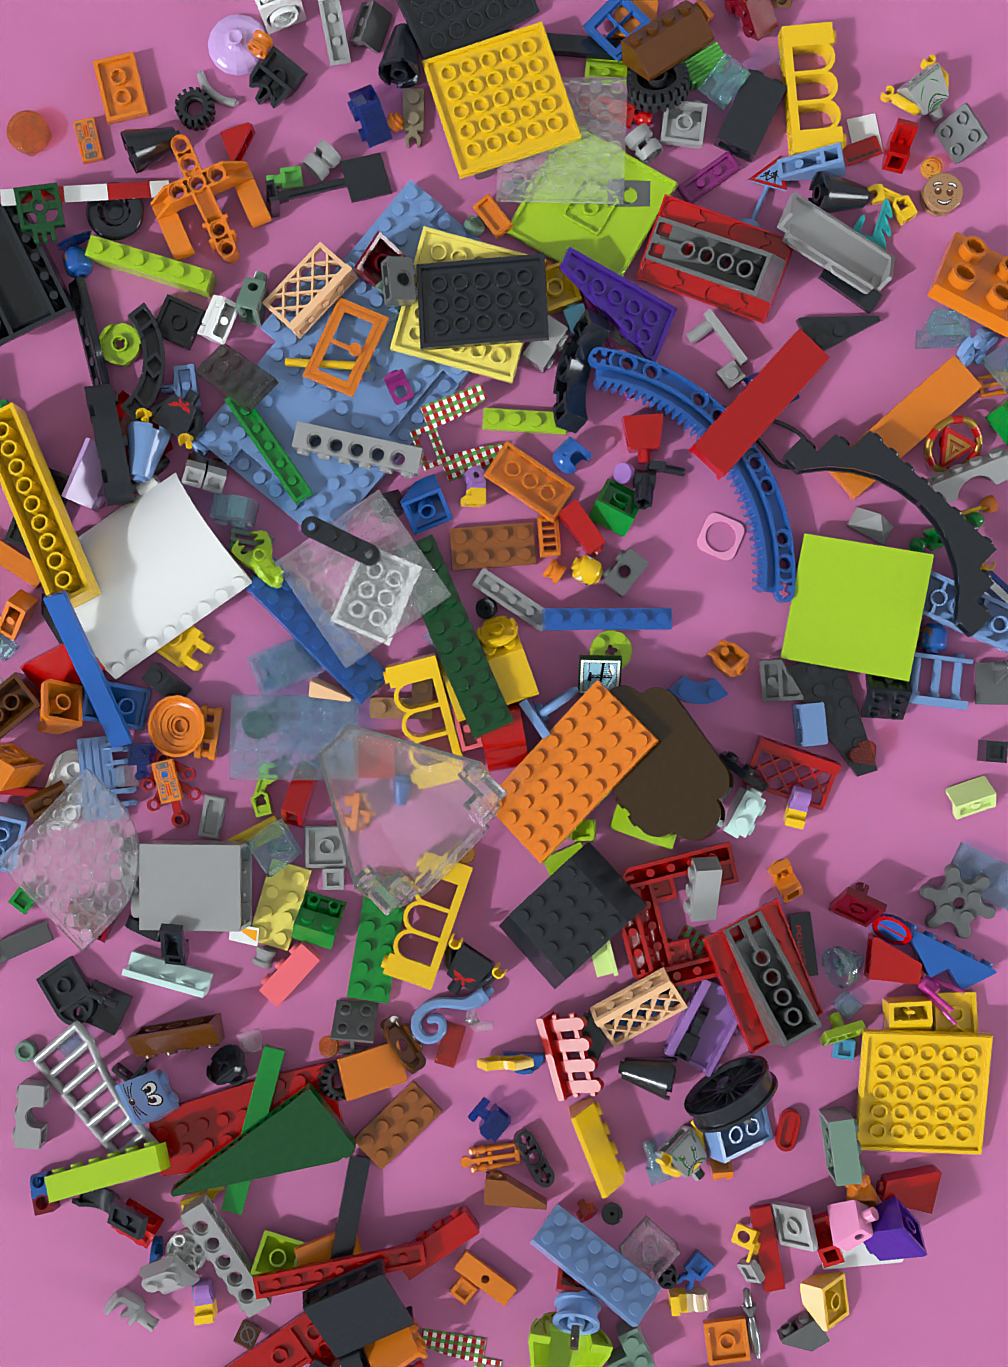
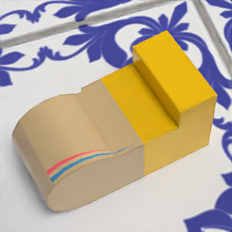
[668,1287,709,1316]

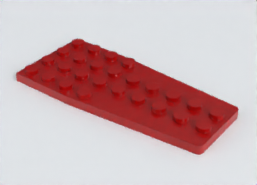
[149,1061,344,1176]

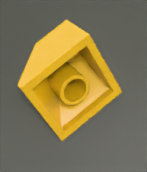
[800,1272,849,1331]

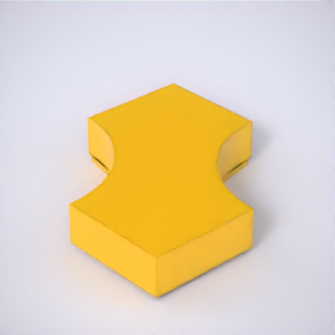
[477,1054,534,1071]

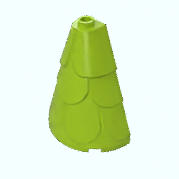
[528,1312,613,1367]

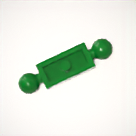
[909,512,984,552]

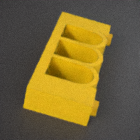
[778,22,847,156]
[383,652,468,789]
[381,851,473,990]

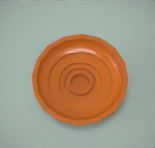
[148,695,206,757]

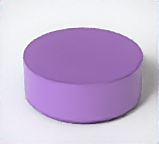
[614,463,635,484]

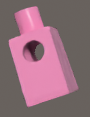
[827,1200,879,1251]

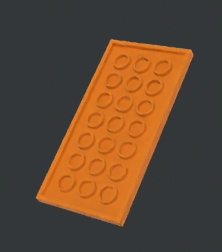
[484,680,659,864]

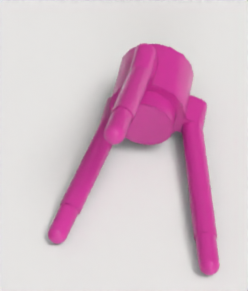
[918,975,965,1026]

